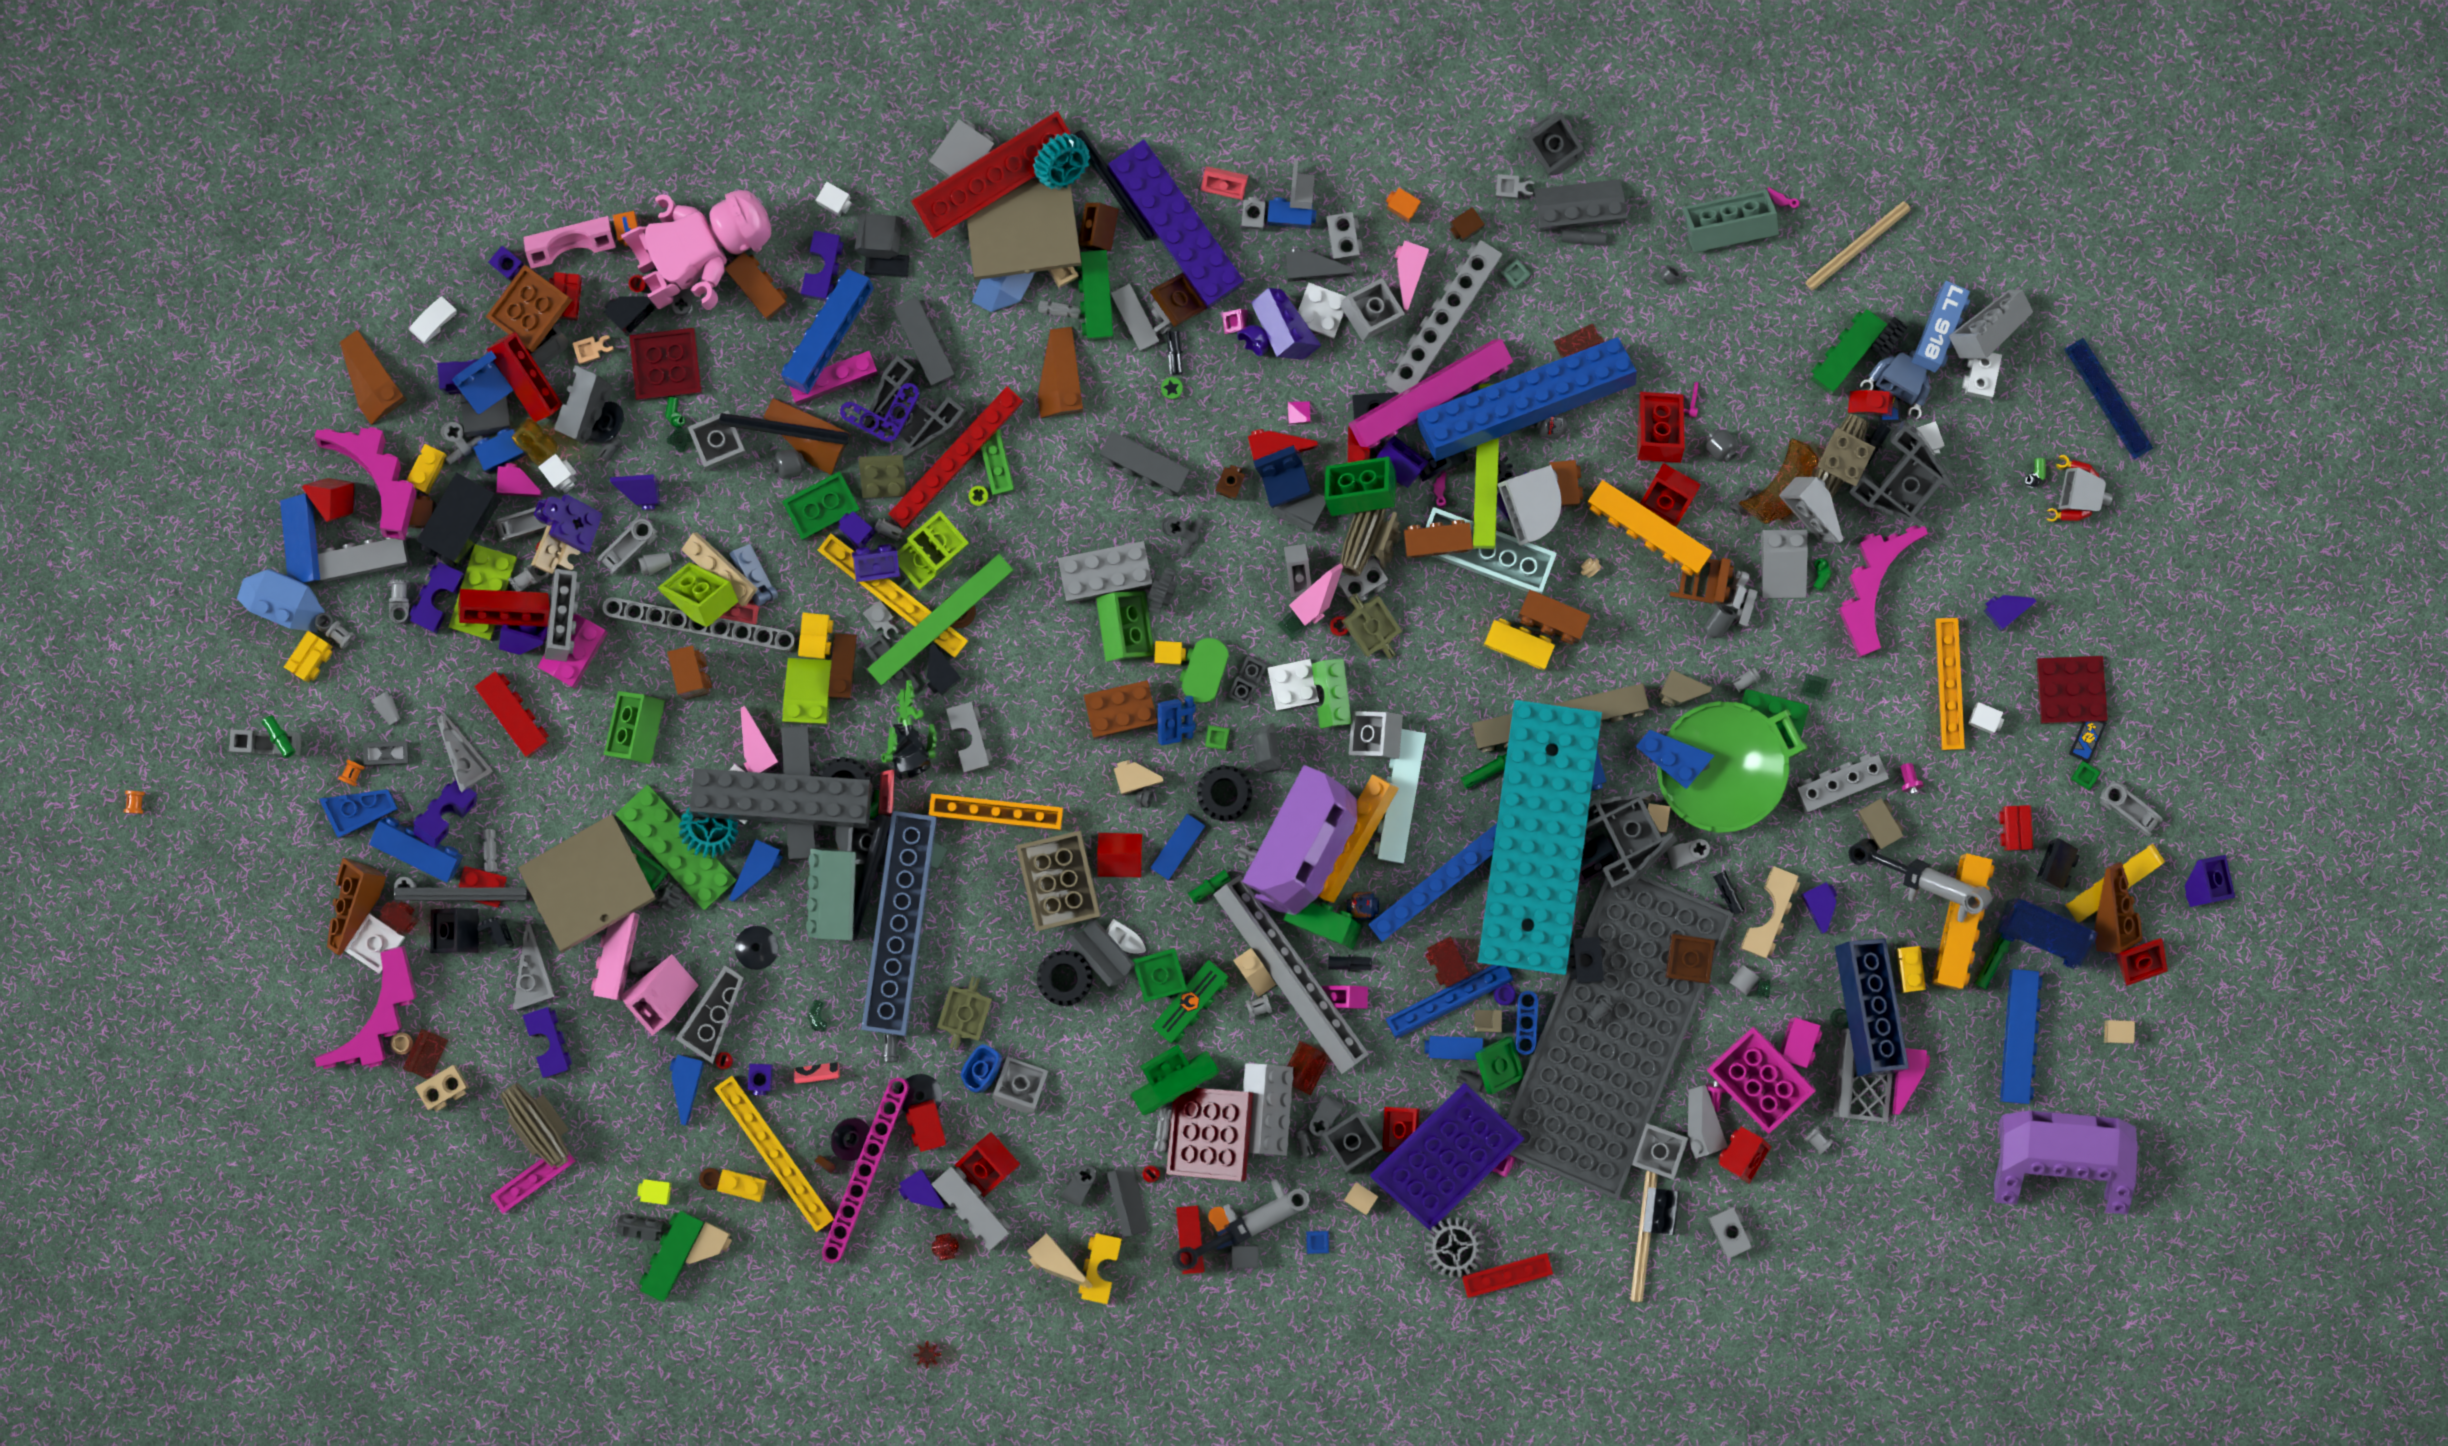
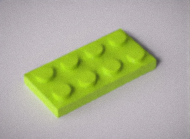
[448,544,517,641]

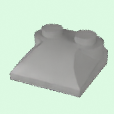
[992,1057,1048,1113]
[1632,1123,1688,1180]

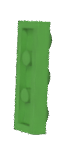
[981,428,1015,496]

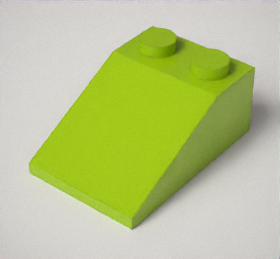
[658,562,738,627]
[782,658,832,726]

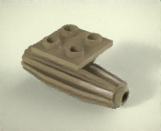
[1815,413,1875,498]
[1340,508,1401,577]
[500,1082,569,1168]

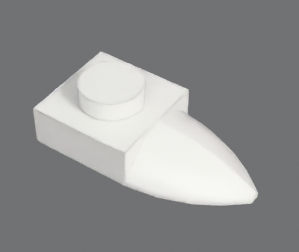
[1106,919,1146,953]

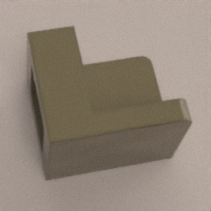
[1474,1010,1502,1033]

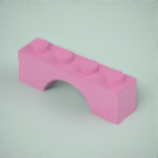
[523,216,616,269]

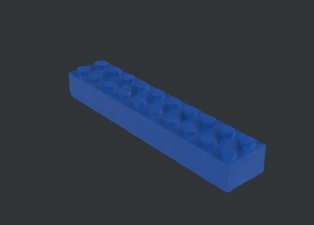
[1418,337,1637,462]

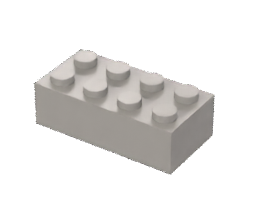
[1058,541,1153,604]
[1243,1063,1293,1156]

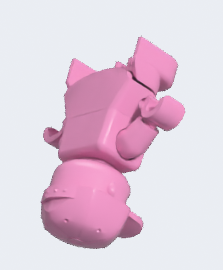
[621,190,771,310]

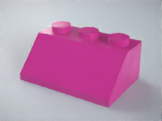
[537,614,608,689]

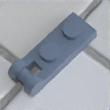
[730,544,778,606]

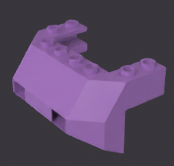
[1242,765,1357,915]
[1994,1110,2138,1215]

